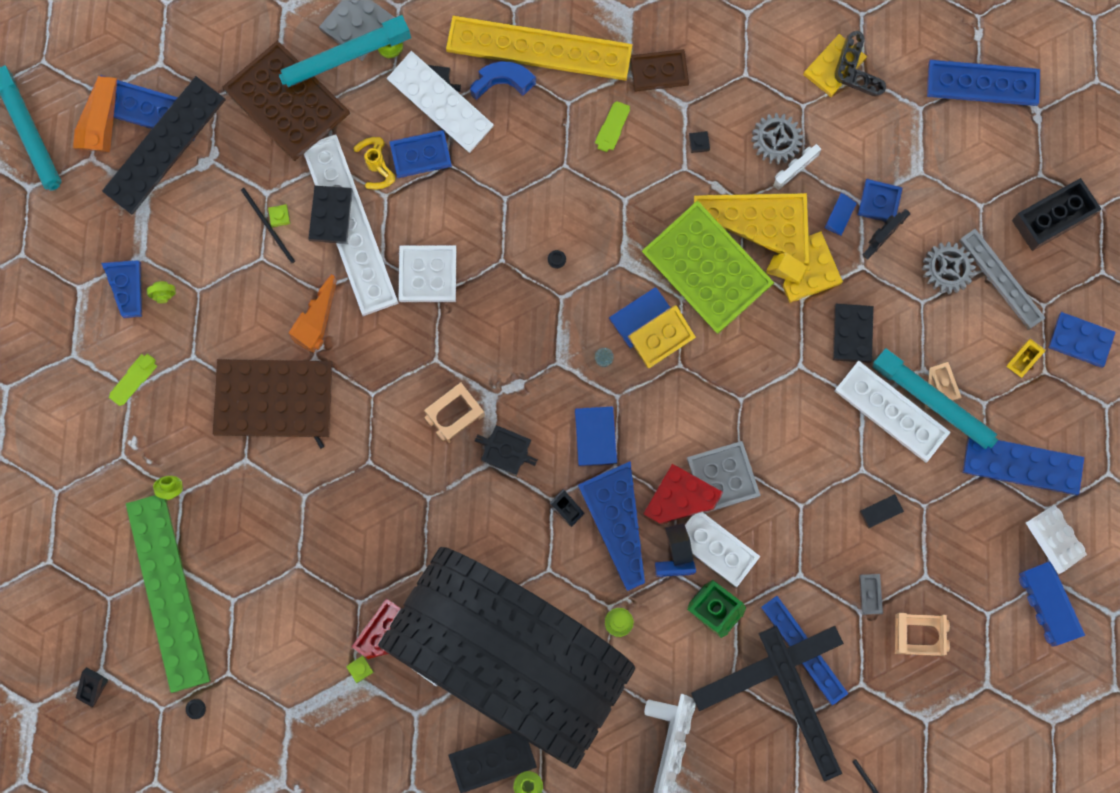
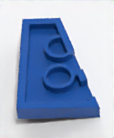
[101,260,142,318]

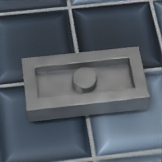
[859,574,883,615]

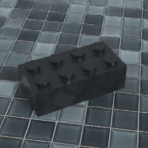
[1012,178,1102,251]

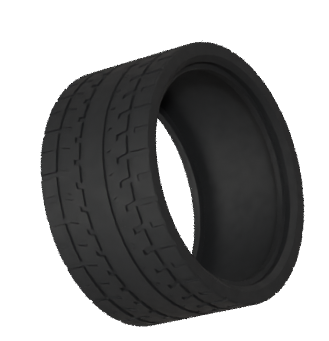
[378,547,635,769]

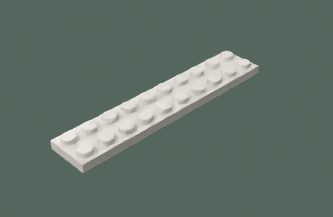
[304,134,399,316]

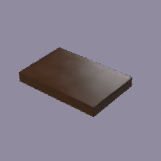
[630,49,689,92]

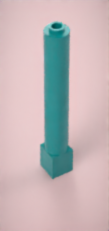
[279,15,411,87]
[0,65,62,191]
[872,348,998,449]

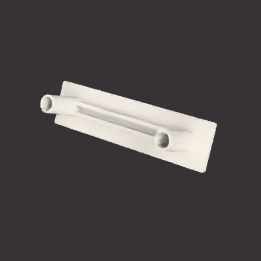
[644,694,695,793]

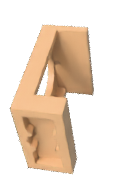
[424,382,485,443]
[895,613,950,656]

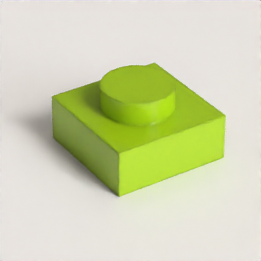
[268,204,291,227]
[346,656,374,683]

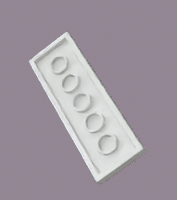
[387,51,494,153]
[835,361,951,463]

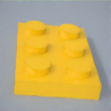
[803,34,867,97]
[628,305,696,368]

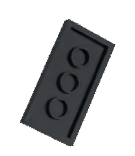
[448,733,537,793]

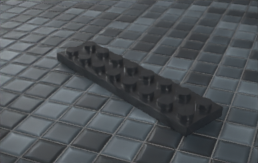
[102,76,226,215]

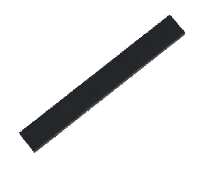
[758,625,842,782]
[691,626,844,711]

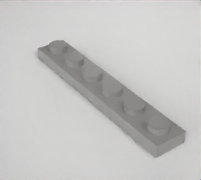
[959,229,1045,330]

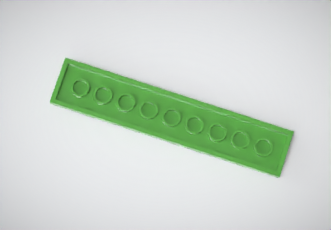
[126,495,211,693]

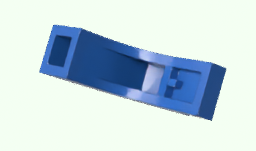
[470,62,536,100]

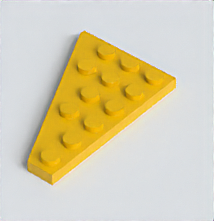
[694,193,809,265]

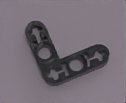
[835,31,886,97]

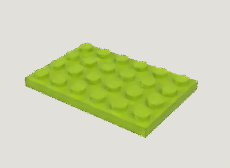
[642,200,774,334]

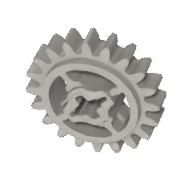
[751,113,803,164]
[922,242,976,294]

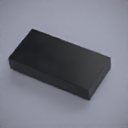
[860,494,904,529]

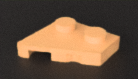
[925,362,962,410]

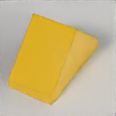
[766,253,808,284]
[1006,338,1046,378]

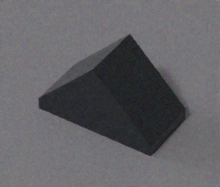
[550,489,585,527]
[665,523,693,566]

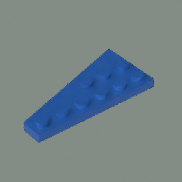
[578,461,645,591]

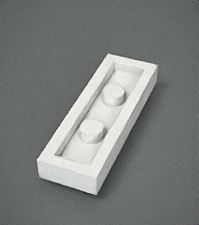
[773,144,821,190]

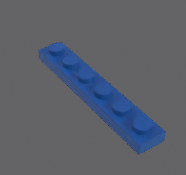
[761,596,848,706]

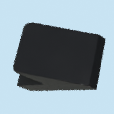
[76,667,108,708]

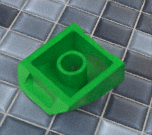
[687,580,746,638]

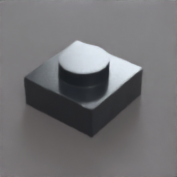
[689,131,710,153]

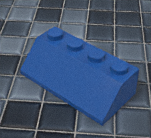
[1019,561,1085,647]

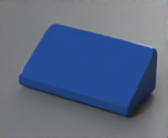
[825,193,857,236]
[655,561,696,577]

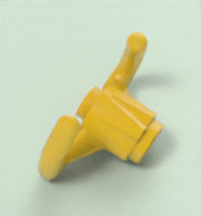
[353,137,396,190]

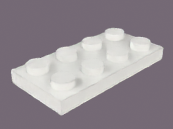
[685,512,760,588]

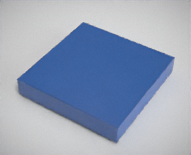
[858,179,903,222]

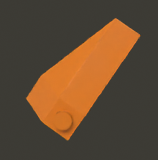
[73,76,117,153]
[288,274,337,353]

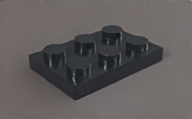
[308,185,353,244]
[833,304,874,363]

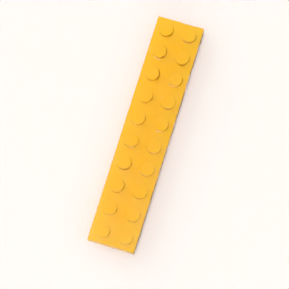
[446,16,633,81]

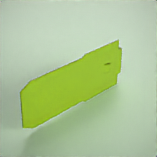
[595,101,630,152]
[109,353,157,406]

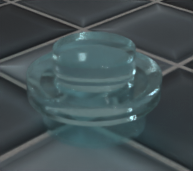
[595,348,614,367]

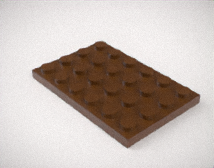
[222,40,350,161]
[213,359,332,437]

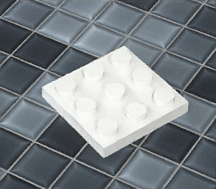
[399,246,457,302]
[1026,505,1087,574]

